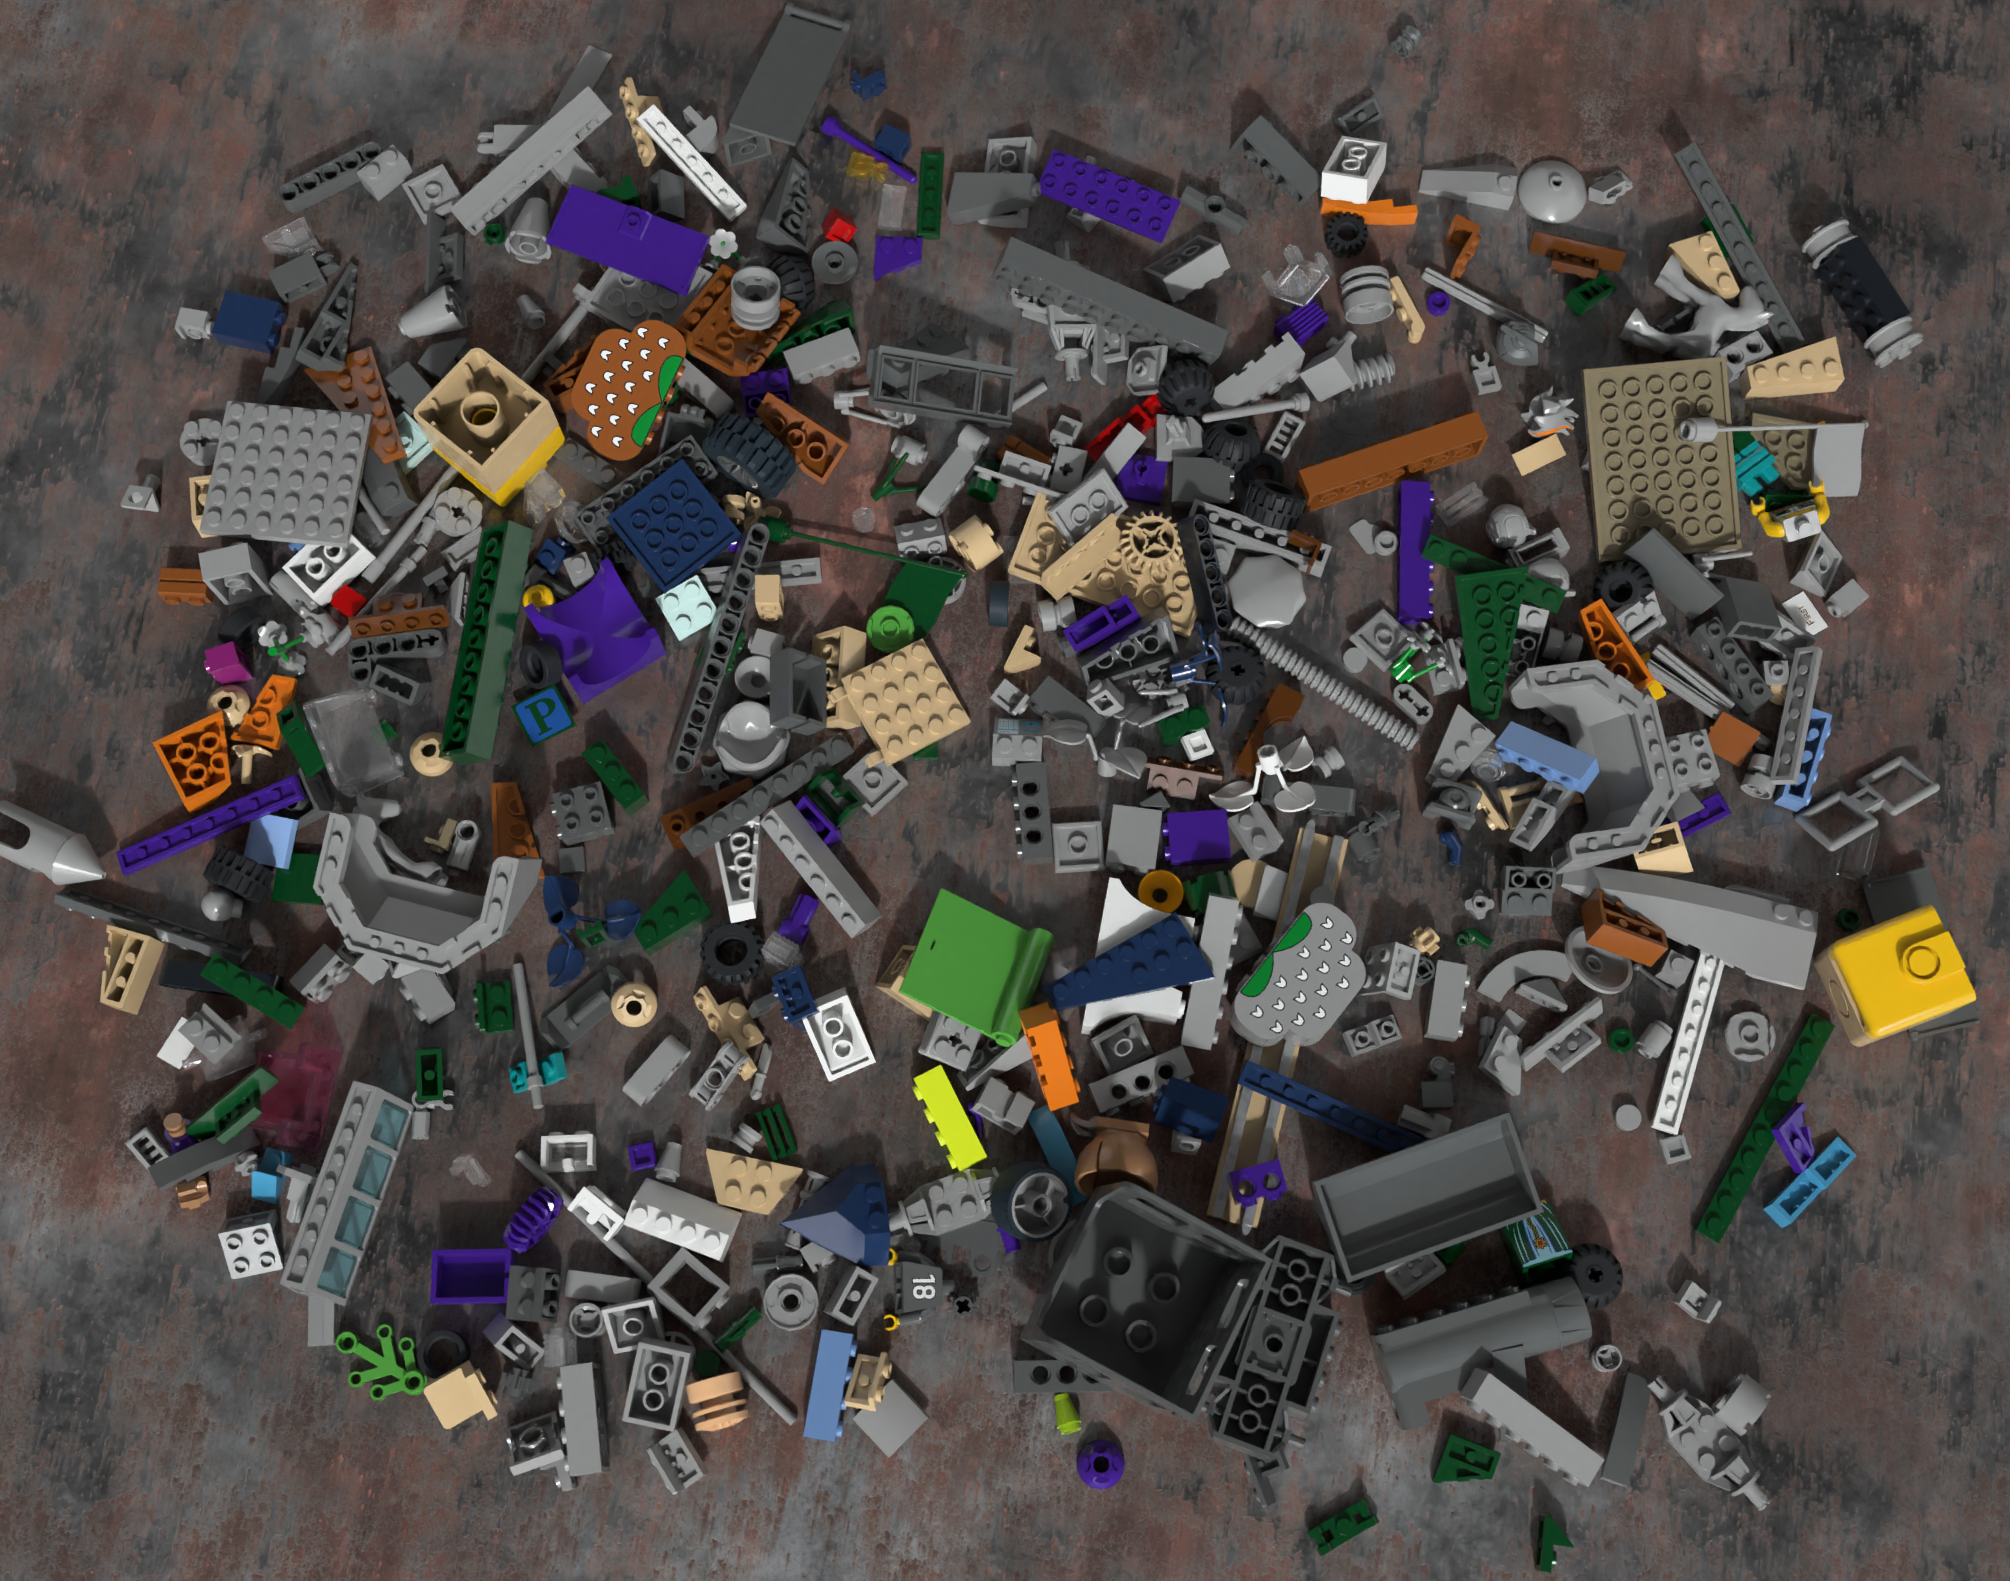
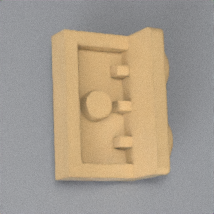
[844,1352,892,1412]

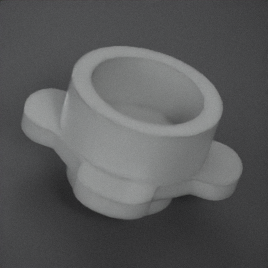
[1464,890,1495,919]
[234,1151,263,1177]

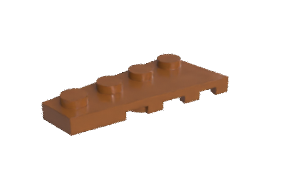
[491,782,545,879]

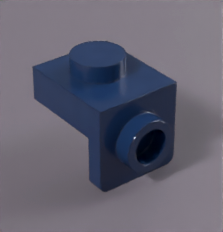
[850,70,887,101]
[534,536,576,575]

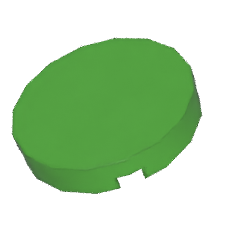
[866,605,915,654]

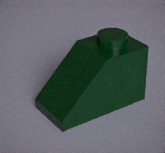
[415,1046,443,1102]

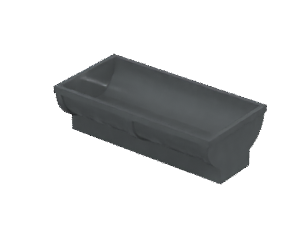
[1312,1112,1544,1283]

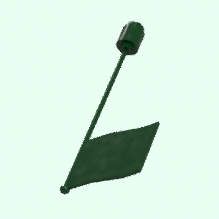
[756,515,968,640]

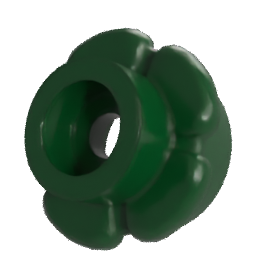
[483,223,506,245]
[1835,908,1861,932]

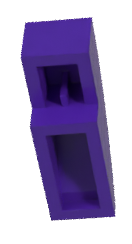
[1063,594,1141,652]

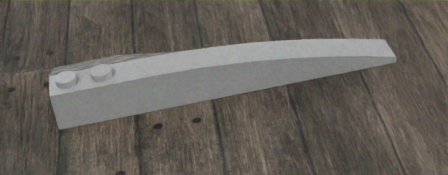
[1561,866,1818,990]

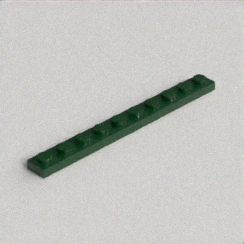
[1694,1013,1835,1245]

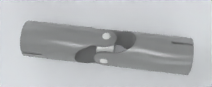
[269,570,350,649]

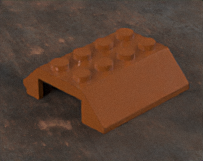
[673,264,801,377]

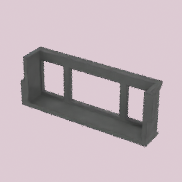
[866,345,1018,430]

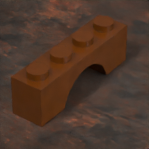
[1232,683,1305,785]

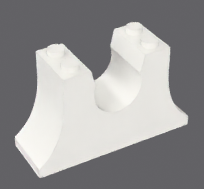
[1081,877,1199,1035]

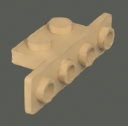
[619,77,664,166]
[694,986,764,1081]

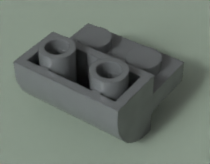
[1499,865,1557,916]
[505,1266,561,1323]

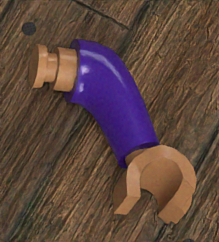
[163,1113,210,1209]

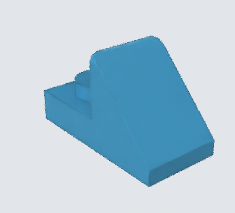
[251,1147,294,1204]

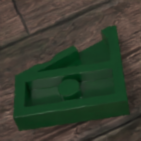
[1432,1432,1501,1484]

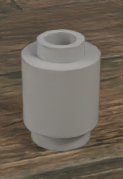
[891,435,928,466]
[1636,1020,1673,1059]

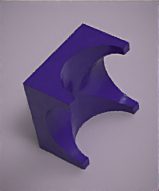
[523,558,667,704]

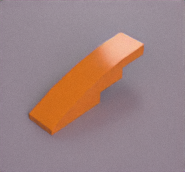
[1319,198,1418,225]

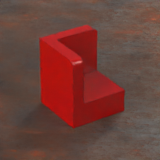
[821,208,857,244]

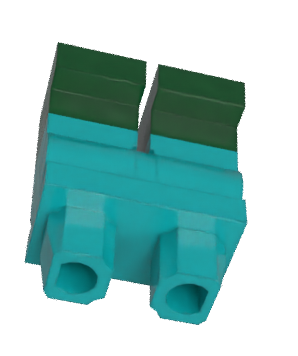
[1732,424,1780,498]

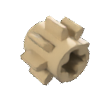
[1408,926,1440,957]

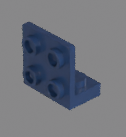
[771,965,820,1031]

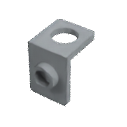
[1171,1130,1202,1156]

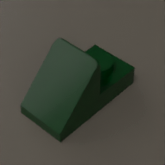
[1535,1515,1575,1573]

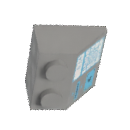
[992,717,1043,767]

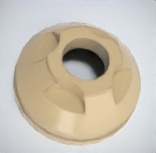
[207,685,253,729]
[410,732,454,777]
[611,981,658,1027]

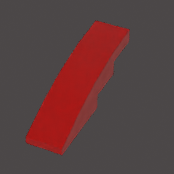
[1083,394,1169,462]

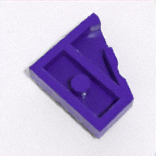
[874,236,923,281]
[1771,1102,1816,1173]

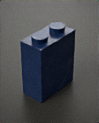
[212,291,287,354]
[1152,1076,1229,1144]

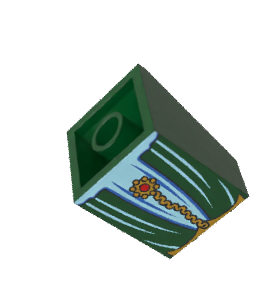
[1499,1199,1573,1290]

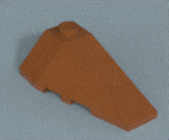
[756,392,852,485]

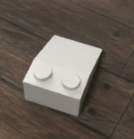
[802,987,876,1082]

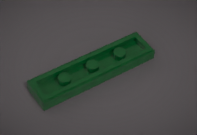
[917,152,944,240]

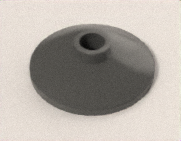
[812,241,858,284]

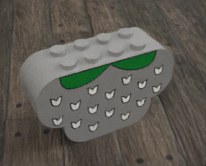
[1230,903,1366,1047]

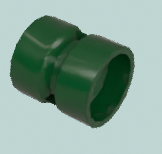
[966,458,1001,503]

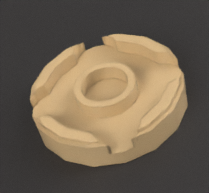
[1231,859,1270,909]

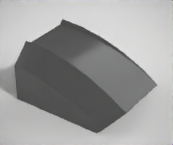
[270,767,334,830]

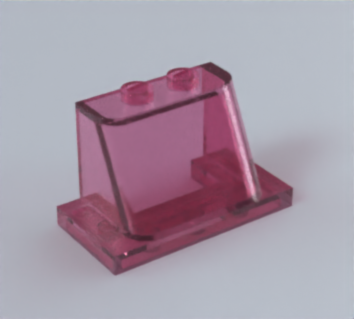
[245,1042,342,1154]

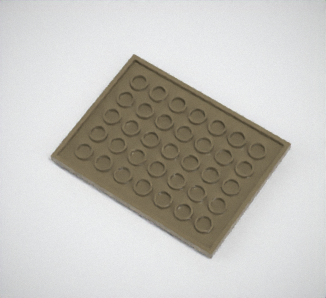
[1581,356,1742,562]

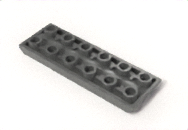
[573,435,718,551]

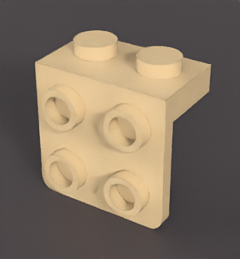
[423,1360,498,1429]

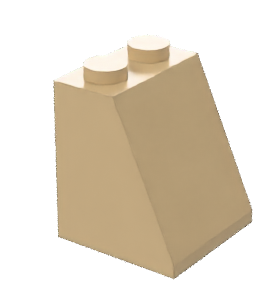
[875,945,934,1022]

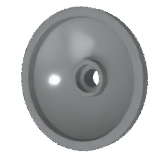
[1518,160,1587,224]
[1565,926,1633,994]

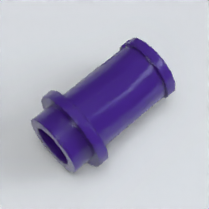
[996,1224,1022,1254]

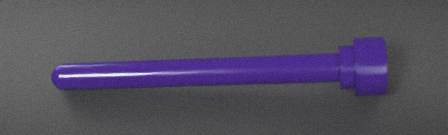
[821,116,917,184]

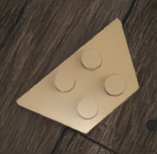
[706,1148,803,1215]

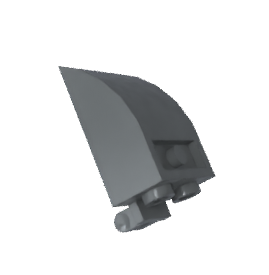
[657,403,715,457]

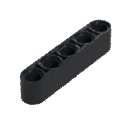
[1177,514,1232,634]
[158,959,285,998]

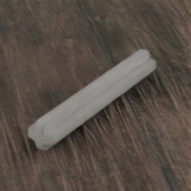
[1652,644,1735,712]

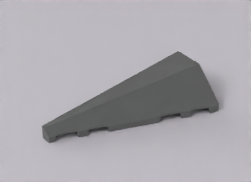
[295,263,358,371]

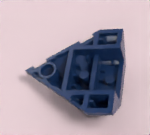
[779,1164,890,1268]

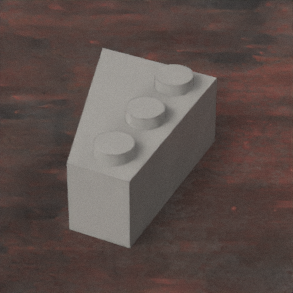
[1425,704,1496,785]

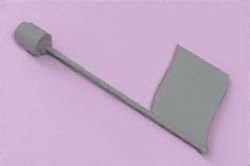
[1679,417,1869,498]

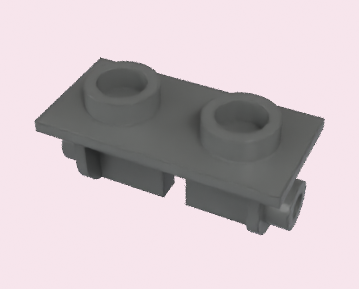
[1651,306,1694,334]

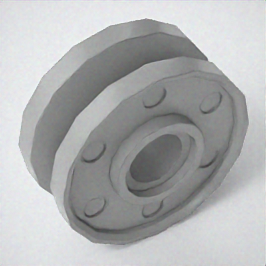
[763,1274,819,1331]

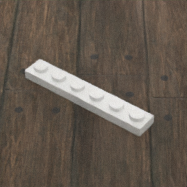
[637,104,747,222]

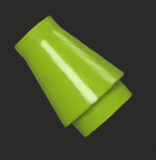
[1054,1393,1082,1435]

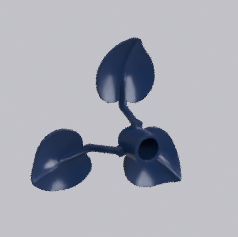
[1169,621,1228,727]
[543,875,641,988]

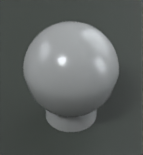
[201,887,245,921]

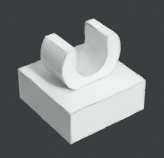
[1181,729,1214,762]

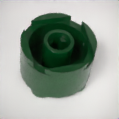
[1182,871,1238,919]

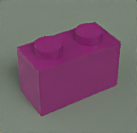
[203,641,254,686]

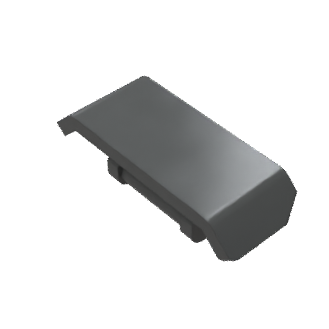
[539,965,629,1052]

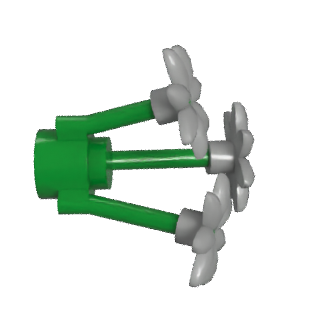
[1388,621,1454,683]

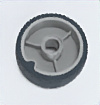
[990,1161,1073,1243]

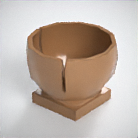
[1074,1116,1158,1203]

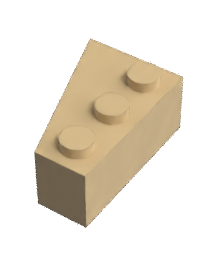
[1662,231,1740,305]

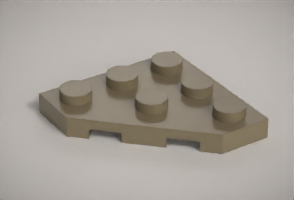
[1749,413,1816,493]

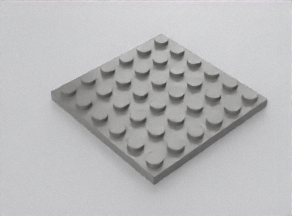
[199,401,373,548]

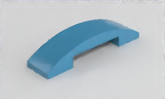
[1027,1105,1089,1206]

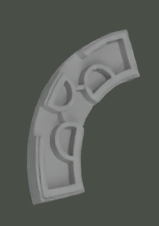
[1477,950,1572,1002]

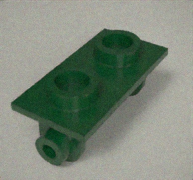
[1760,488,1814,512]

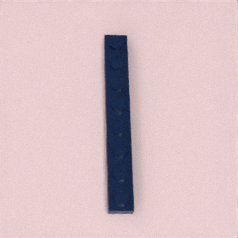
[1236,1059,1427,1153]

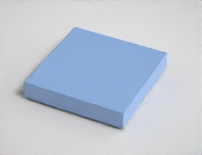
[244,815,299,869]

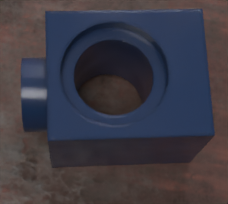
[874,124,911,165]

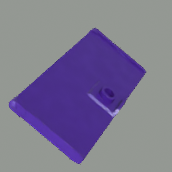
[546,184,710,297]

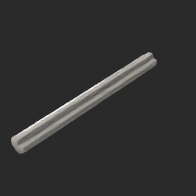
[1422,267,1548,343]
[1645,659,1770,751]

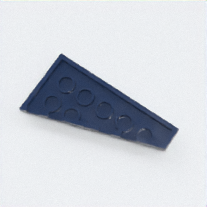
[1043,912,1215,1011]

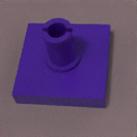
[1115,453,1168,506]

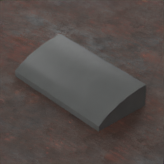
[1622,528,1724,620]

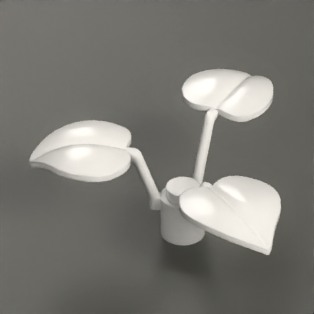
[1209,736,1316,812]

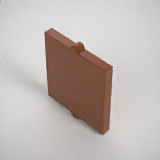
[1708,711,1761,767]

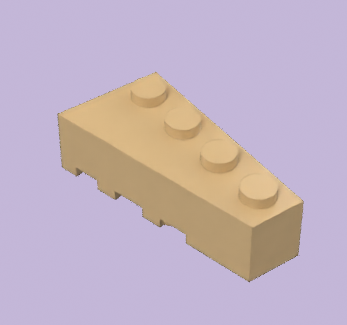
[1739,336,1845,400]

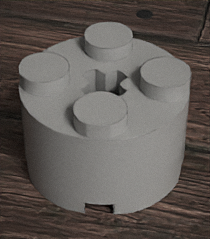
[1711,1373,1773,1436]

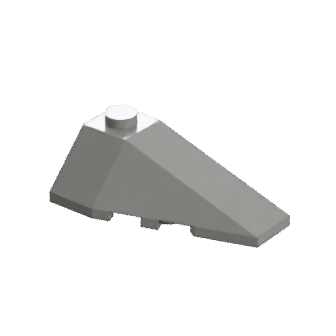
[1418,164,1518,211]

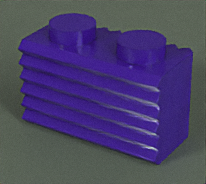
[1273,298,1329,347]

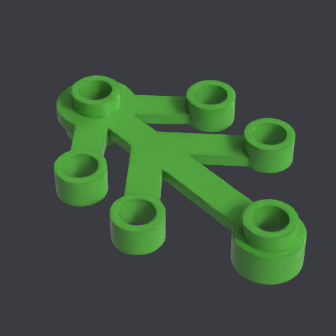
[336,1324,428,1401]

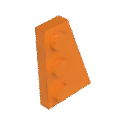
[230,674,299,750]

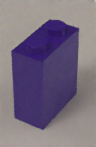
[1161,809,1231,867]

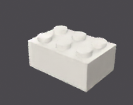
[1321,136,1387,204]
[282,532,376,607]

